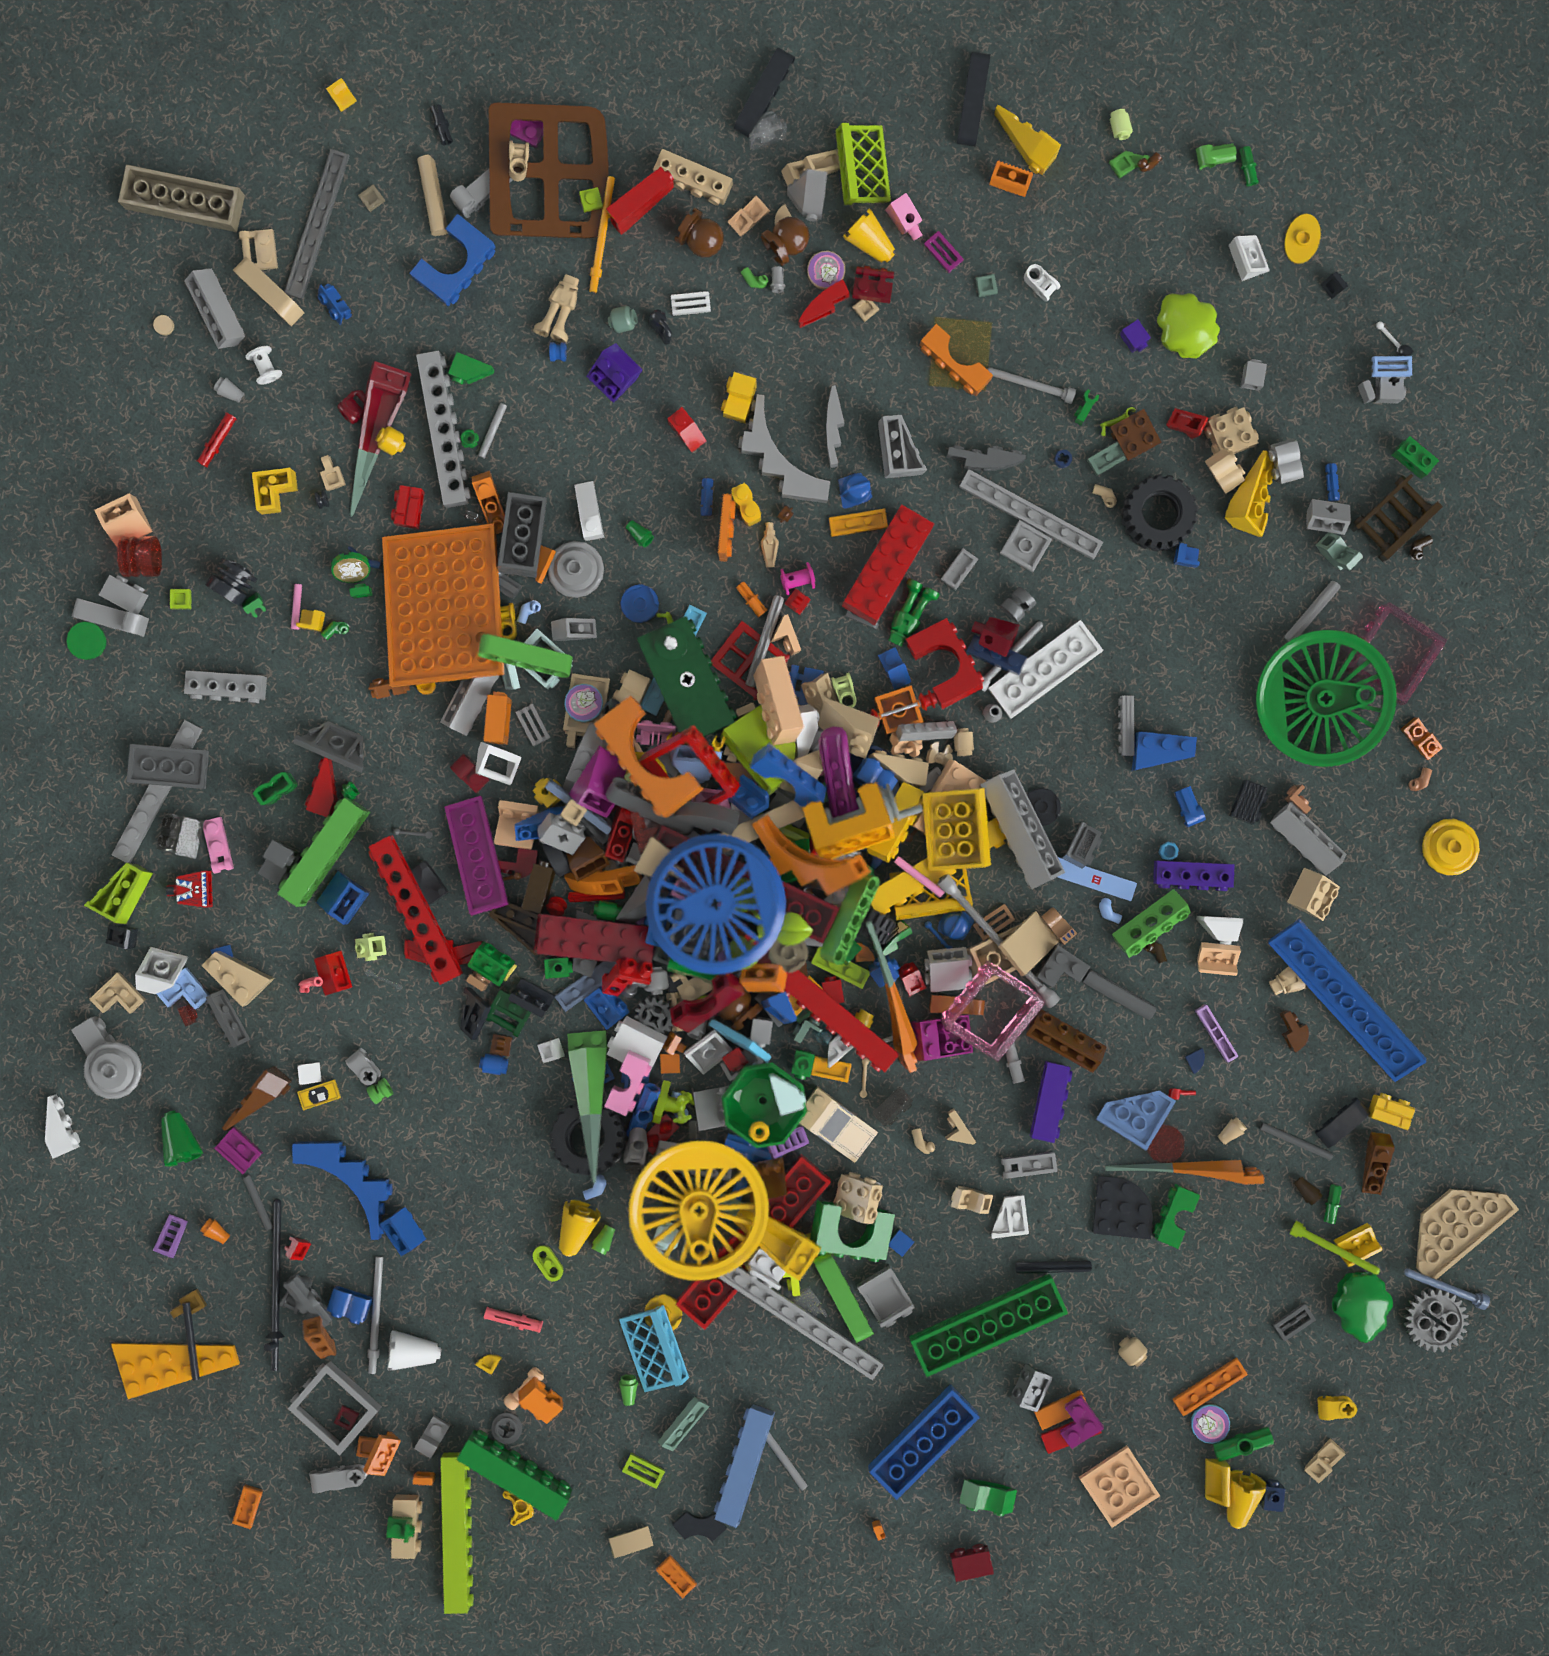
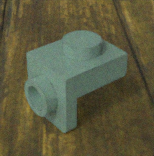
[792,1017,822,1044]

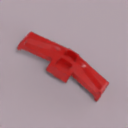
[404,939,483,967]

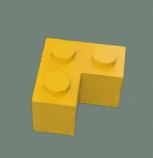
[721,372,757,423]
[252,468,298,515]

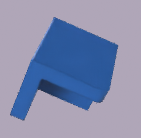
[1173,543,1200,568]

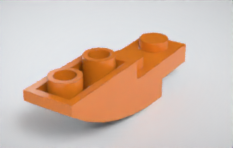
[564,865,643,895]

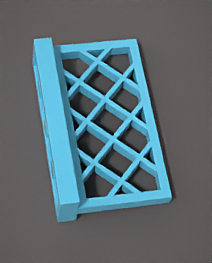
[619,1305,689,1392]

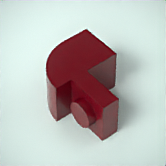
[450,753,490,793]
[498,848,539,878]

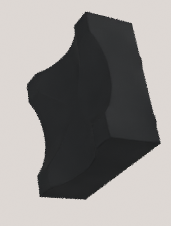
[397,861,449,915]

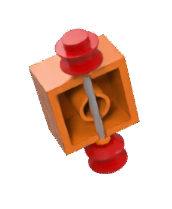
[864,685,938,735]

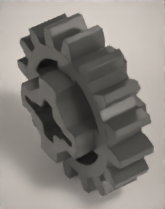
[634,995,673,1035]

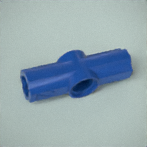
[626,1083,661,1137]
[724,1133,782,1162]

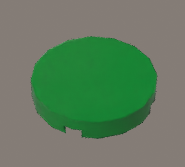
[66,622,106,660]

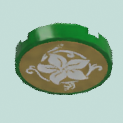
[331,552,370,583]

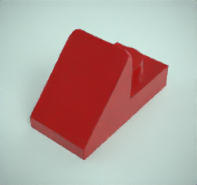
[1167,408,1208,439]

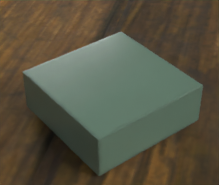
[975,274,998,297]

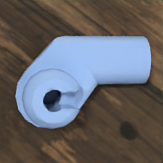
[1099,898,1122,924]

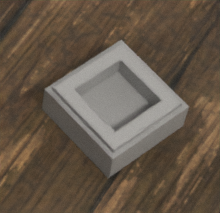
[1358,380,1376,404]

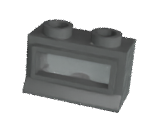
[1062,821,1103,869]

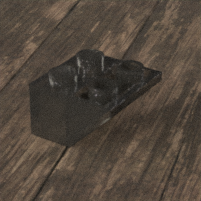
[157,812,204,858]

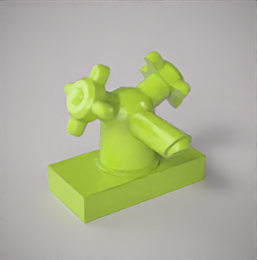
[652,1080,695,1124]

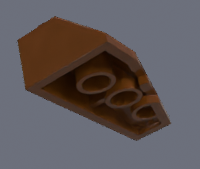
[222,1066,292,1131]

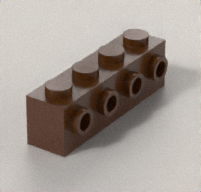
[1026,1009,1107,1073]

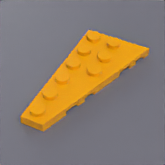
[111,1343,240,1399]

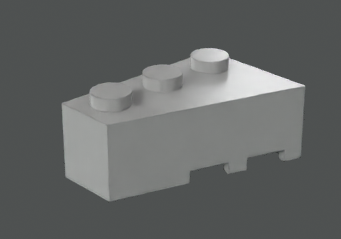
[878,415,927,478]

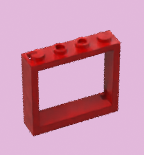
[638,725,740,805]

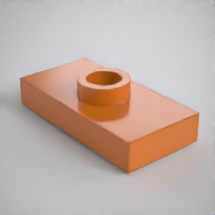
[232,1484,263,1529]
[656,1555,697,1599]

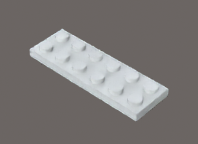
[988,620,1103,719]

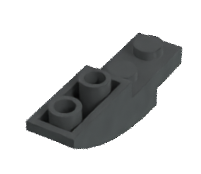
[946,445,1026,471]

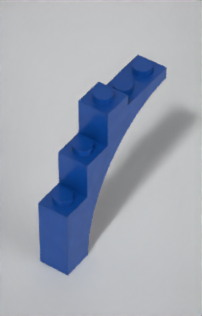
[292,1141,393,1240]

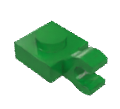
[1074,389,1099,426]

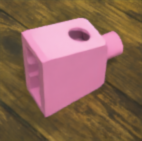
[885,193,923,241]

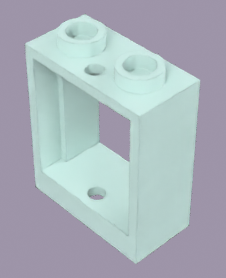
[524,629,573,689]

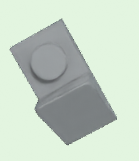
[414,1415,450,1459]

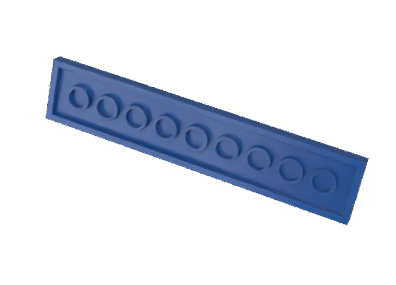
[1268,919,1426,1082]

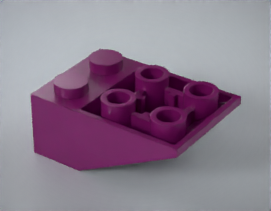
[569,746,627,818]
[910,1014,973,1061]

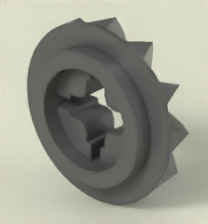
[491,1413,522,1444]

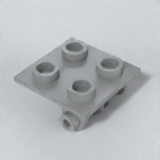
[693,1086,729,1131]

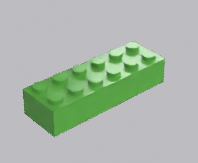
[277,798,370,907]

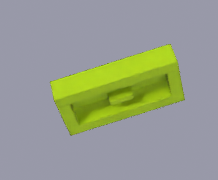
[622,1453,665,1489]

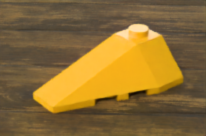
[1225,450,1274,537]

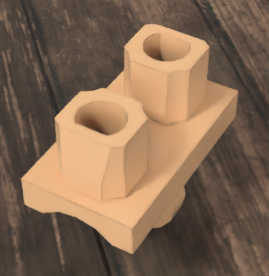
[889,732,923,757]

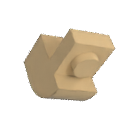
[951,1186,993,1214]

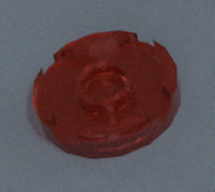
[1147,1124,1185,1163]

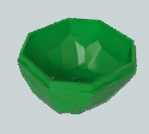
[721,1062,807,1148]

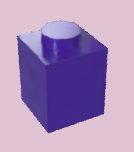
[1119,319,1151,353]

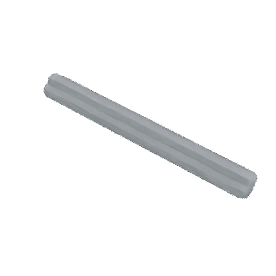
[746,595,784,687]

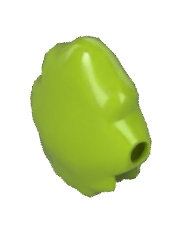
[1157,293,1220,359]

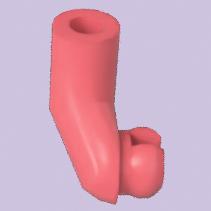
[298,977,323,993]

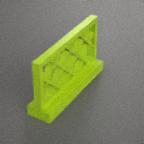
[835,123,891,205]

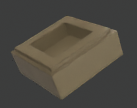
[358,185,385,212]

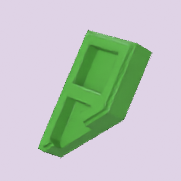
[1109,151,1149,179]

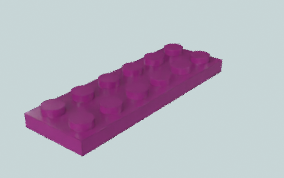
[445,796,509,916]

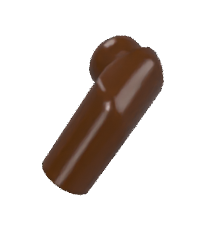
[1137,152,1162,172]

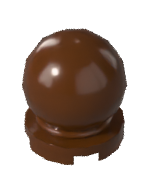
[674,208,724,257]
[761,216,810,266]
[717,987,763,1032]

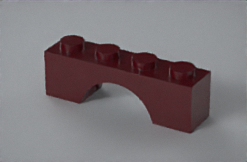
[670,973,744,1033]

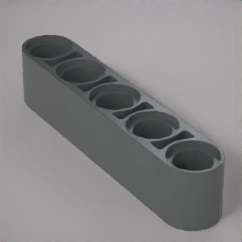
[605,777,695,835]

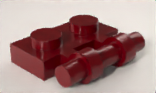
[852,266,894,304]

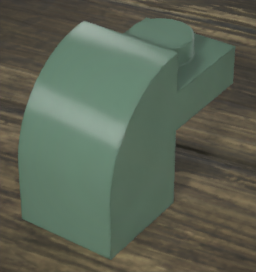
[1316,532,1363,571]

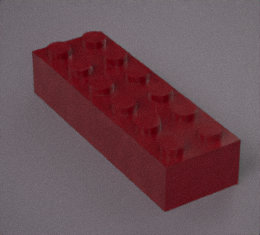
[533,914,654,964]

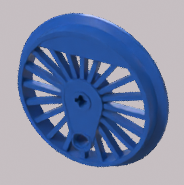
[646,834,786,974]

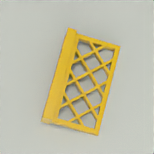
[889,868,973,920]

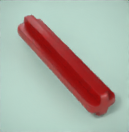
[568,890,625,902]

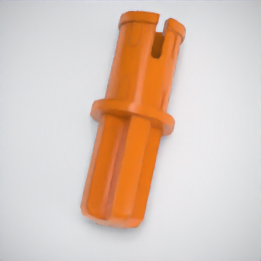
[736,582,768,618]

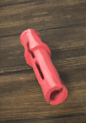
[484,1307,543,1333]

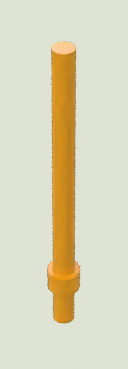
[589,176,615,293]

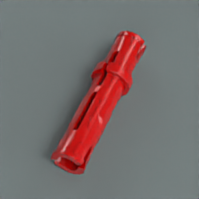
[197,412,237,468]

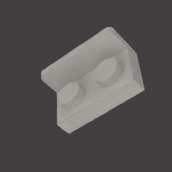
[744,1246,786,1290]

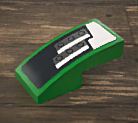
[873,920,912,956]

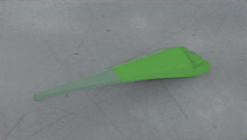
[568,1030,608,1183]

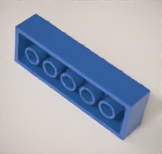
[868,1384,980,1500]

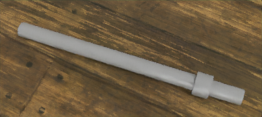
[367,1256,383,1374]

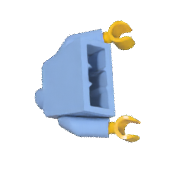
[666,732,726,783]

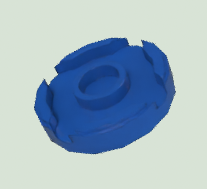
[621,584,659,623]

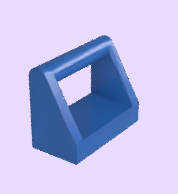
[761,991,796,1024]

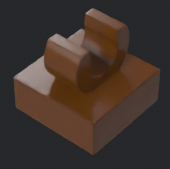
[490,1034,513,1057]

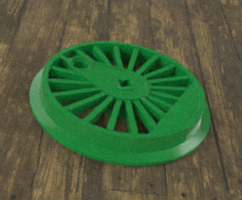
[1256,630,1397,767]

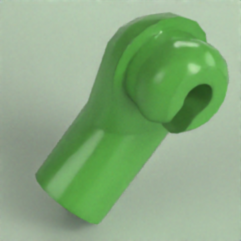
[741,267,768,289]

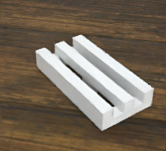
[671,291,711,316]

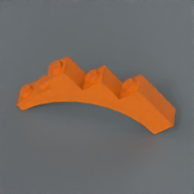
[752,815,870,895]

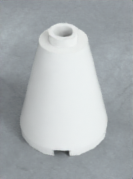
[387,1331,441,1371]

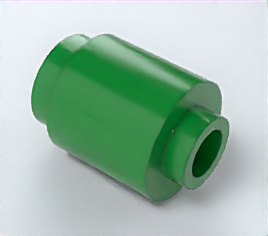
[593,900,622,922]

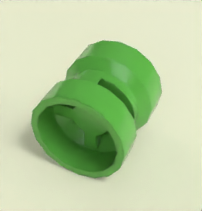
[367,1078,393,1104]

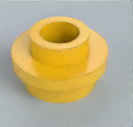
[749,1122,769,1142]

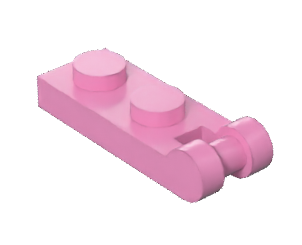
[202,817,234,874]

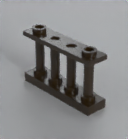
[1351,474,1443,562]

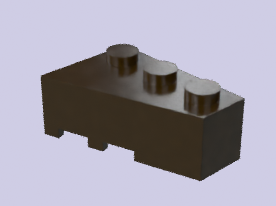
[489,901,539,955]

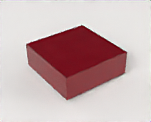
[334,1405,360,1431]

